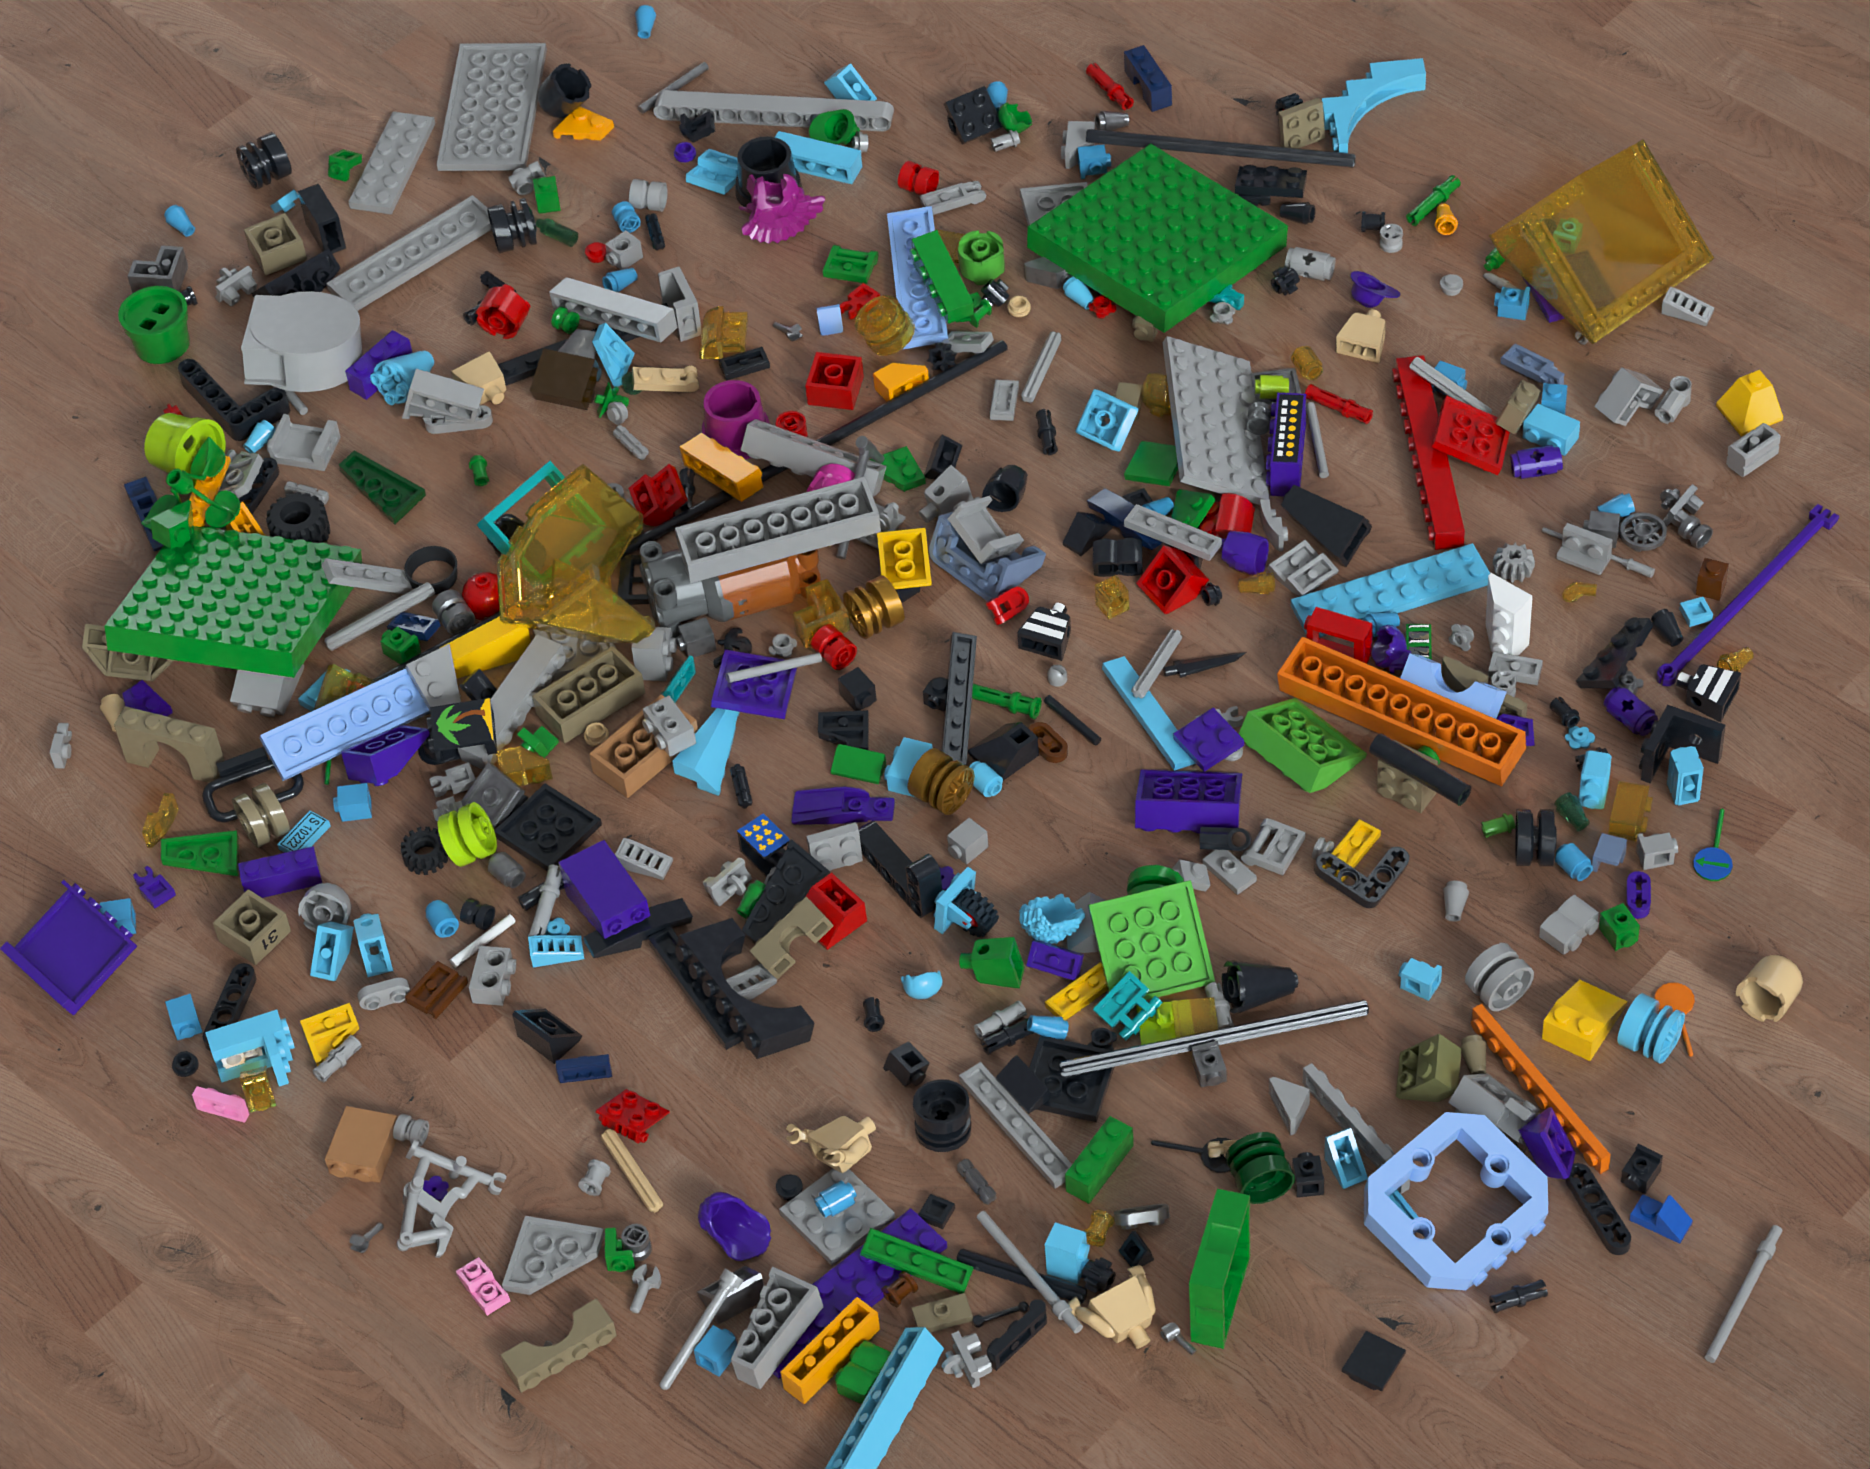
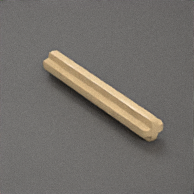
[601,1129,663,1213]

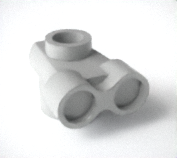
[508,161,546,195]

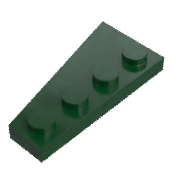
[339,450,426,525]

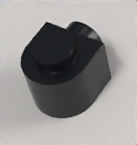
[923,677,947,712]

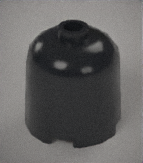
[538,63,591,118]

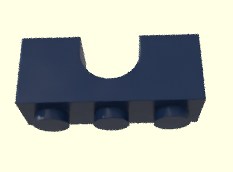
[1124,45,1172,112]

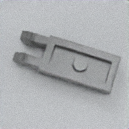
[920,180,986,215]

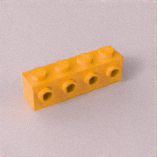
[679,433,763,502]
[781,1297,880,1404]

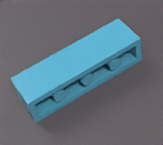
[775,131,862,184]

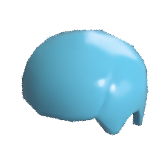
[901,971,943,1000]

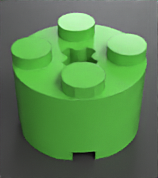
[958,230,1005,285]

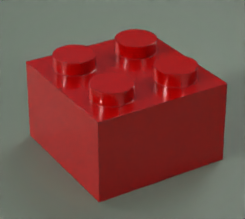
[805,352,864,410]

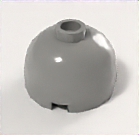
[298,883,352,933]

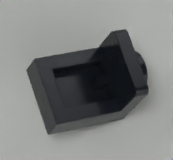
[679,111,715,143]

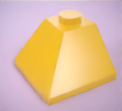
[1716,370,1783,437]

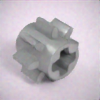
[432,796,463,821]

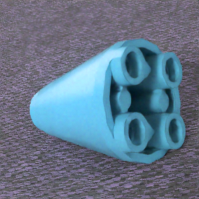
[370,351,434,405]

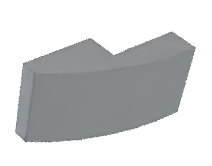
[1260,499,1288,551]

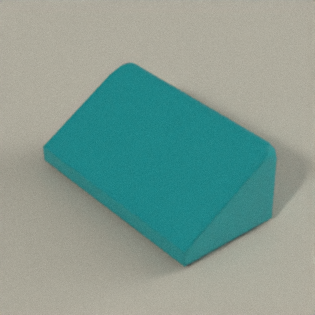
[660,655,696,703]

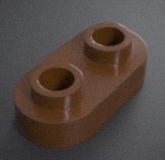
[1028,722,1068,763]

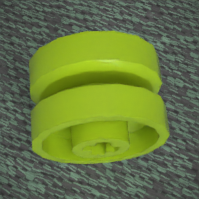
[438,802,497,867]

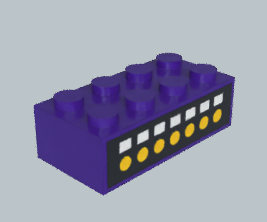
[1266,392,1306,497]

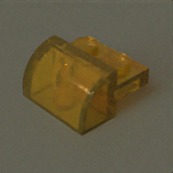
[699,306,748,359]

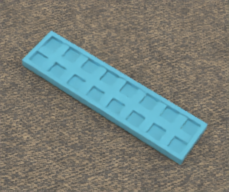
[1291,543,1490,638]

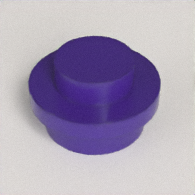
[674,142,696,163]

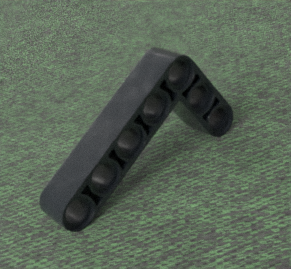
[178,359,290,441]
[859,820,942,918]

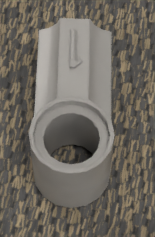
[1655,376,1692,424]

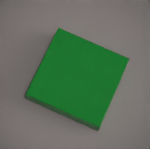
[1124,441,1178,487]

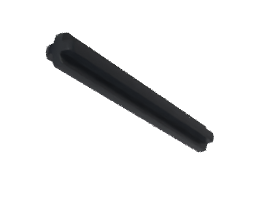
[956,1249,1087,1304]

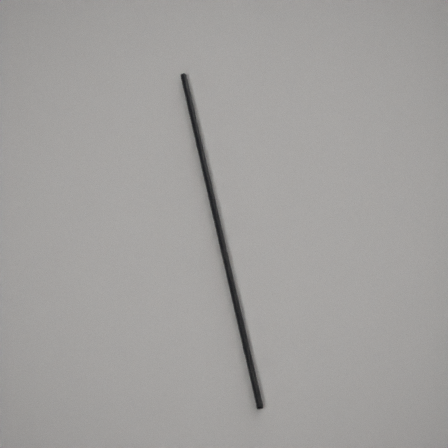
[366,340,1008,685]

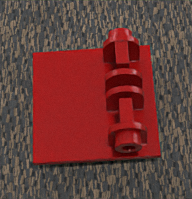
[596,1089,670,1143]

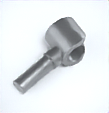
[773,322,803,341]
[349,1222,384,1253]
[1160,1322,1196,1355]

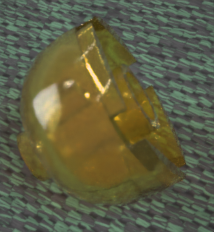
[1141,373,1172,417]

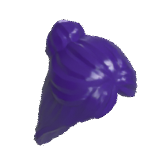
[697,1192,771,1261]

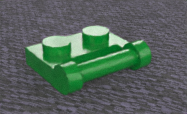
[823,245,879,284]

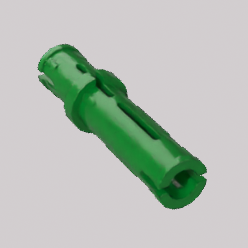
[1406,175,1461,226]

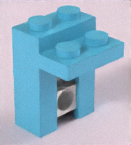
[205,1010,295,1086]

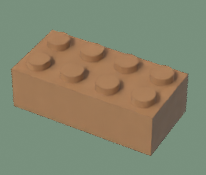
[589,694,698,798]

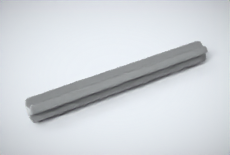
[324,582,435,651]

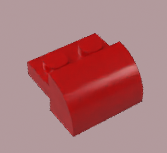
[628,464,688,526]
[1199,493,1255,539]

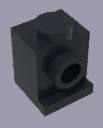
[883,1041,930,1087]
[1621,1143,1663,1194]
[1292,1152,1324,1198]

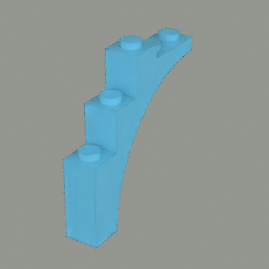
[1322,58,1426,153]

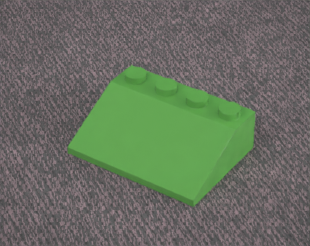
[1239,698,1367,793]

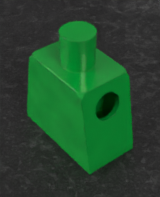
[959,937,1025,988]

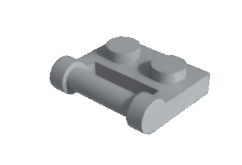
[1241,818,1305,875]

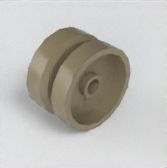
[232,783,290,848]

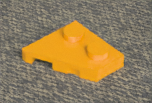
[553,107,614,140]

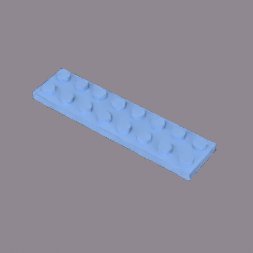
[887,206,948,349]
[259,669,430,781]

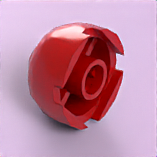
[462,572,511,620]

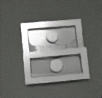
[1267,540,1339,597]

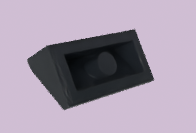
[924,434,963,480]
[996,1055,1050,1114]

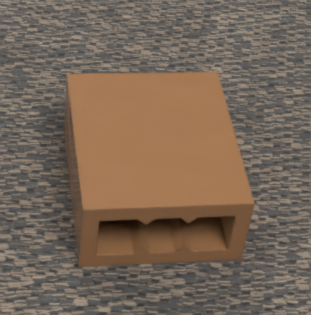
[325,1106,397,1183]

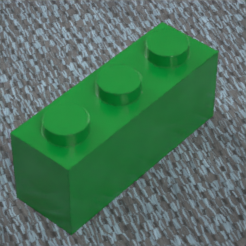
[1065,1116,1134,1204]

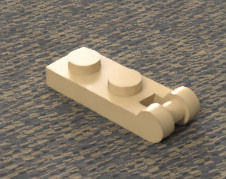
[632,366,699,392]

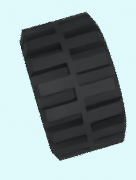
[266,492,330,543]

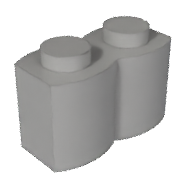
[1539,895,1599,955]

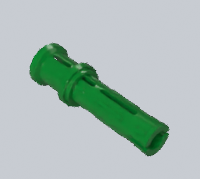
[972,684,1042,719]

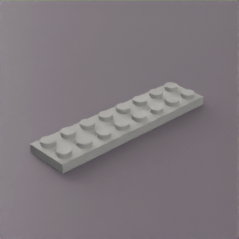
[326,195,492,311]

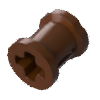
[881,1271,918,1308]

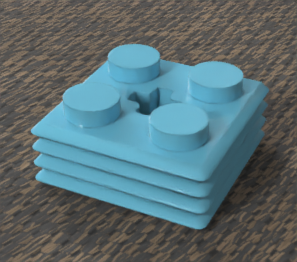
[1075,389,1138,452]

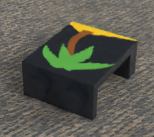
[427,698,498,762]

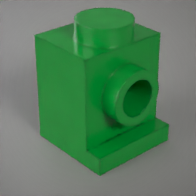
[380,626,421,664]

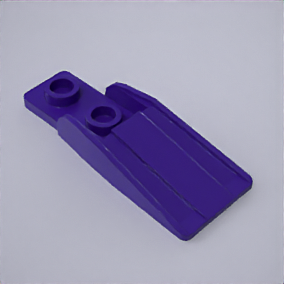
[791,787,895,825]

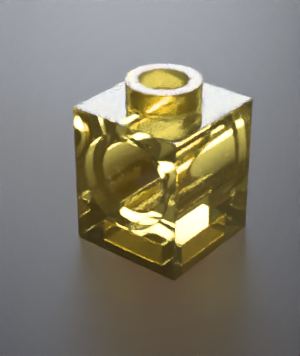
[1095,575,1130,620]

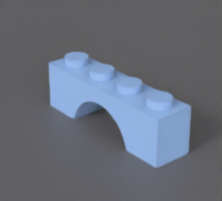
[1400,654,1507,719]

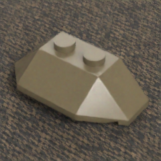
[82,624,175,682]

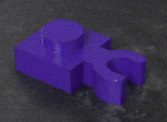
[133,866,176,909]

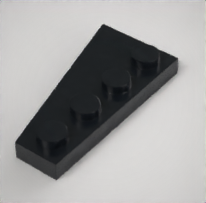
[1576,617,1654,689]

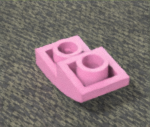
[455,1257,510,1316]

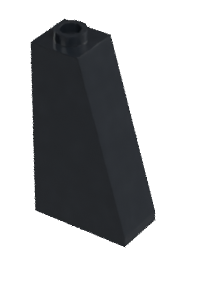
[1281,484,1371,567]

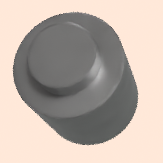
[488,852,526,888]

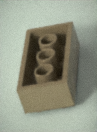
[532,646,645,744]

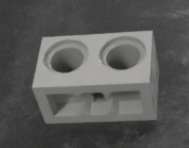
[469,946,516,1006]

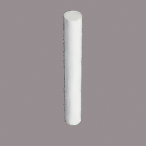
[449,914,516,968]

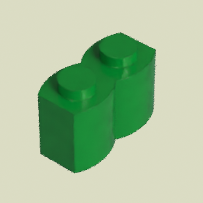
[835,1340,891,1404]

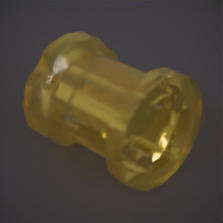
[1083,1210,1115,1247]

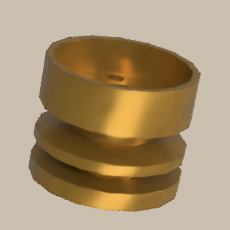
[843,575,905,639]
[907,748,975,815]

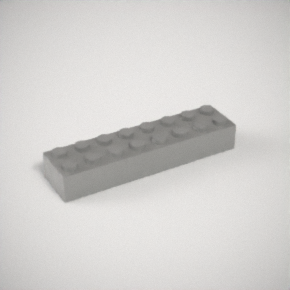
[675,477,881,583]

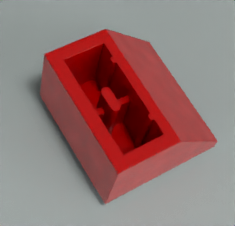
[806,872,867,950]

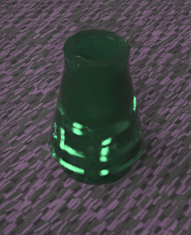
[1554,792,1590,831]

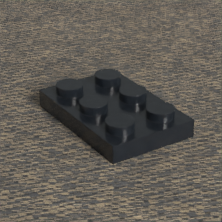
[1235,165,1307,198]

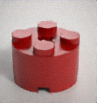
[476,284,531,339]

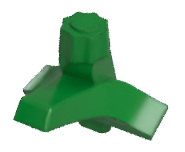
[594,382,629,418]

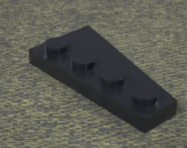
[742,839,830,944]

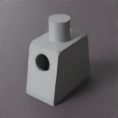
[919,465,973,523]

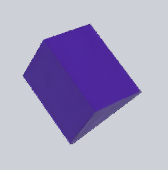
[1518,1107,1576,1179]

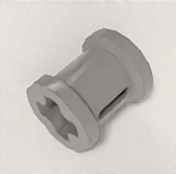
[578,1159,611,1196]

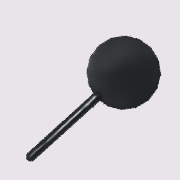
[1151,1138,1231,1173]

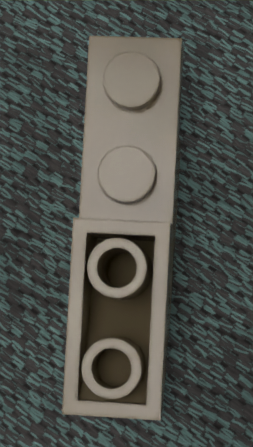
[1442,656,1527,718]

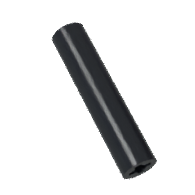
[1369,733,1472,806]

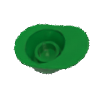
[809,109,860,145]

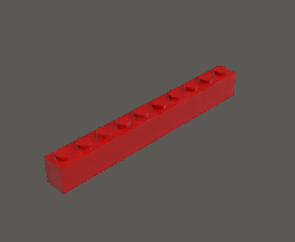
[1392,355,1465,550]

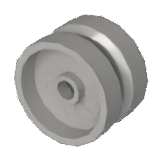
[1465,943,1534,1012]

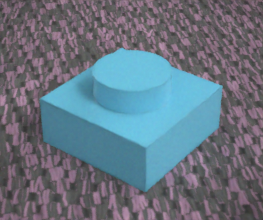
[270,190,299,213]
[1679,597,1713,627]

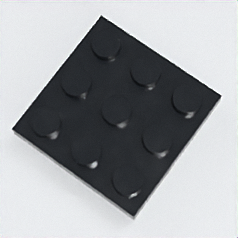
[494,783,602,872]
[1019,1035,1115,1123]

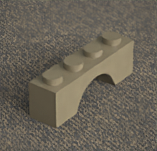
[501,1298,617,1393]

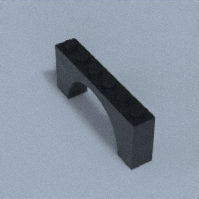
[675,918,815,1059]

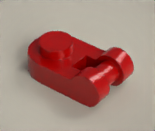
[985,587,1029,625]

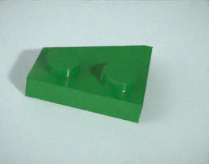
[869,446,926,492]
[1171,489,1216,528]

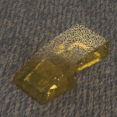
[142,793,179,848]

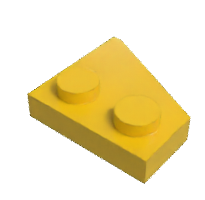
[300,1003,359,1066]

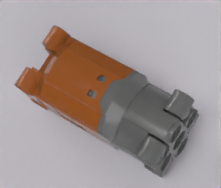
[639,541,822,638]

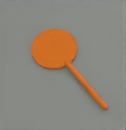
[1654,983,1695,1057]

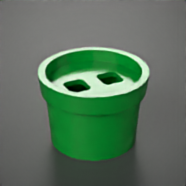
[118,286,190,364]

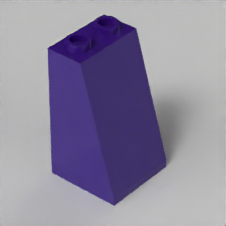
[558,840,650,939]

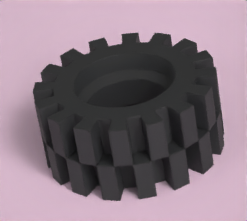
[401,826,449,875]

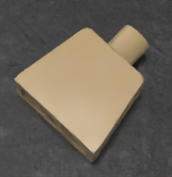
[1336,309,1386,363]
[452,351,506,405]

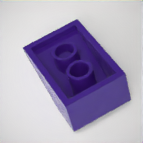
[341,725,430,786]

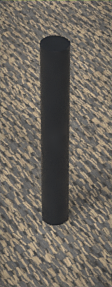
[1044,695,1101,746]

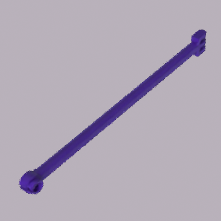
[1656,504,1839,687]

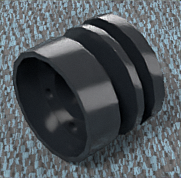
[236,132,292,190]
[487,198,537,254]
[913,1079,972,1152]

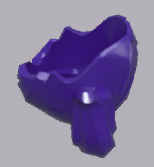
[1372,625,1412,673]

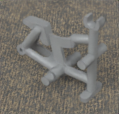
[396,1139,507,1258]

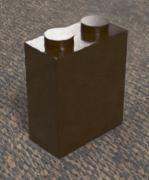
[529,348,602,410]

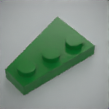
[161,830,239,876]

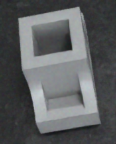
[1496,1097,1540,1146]

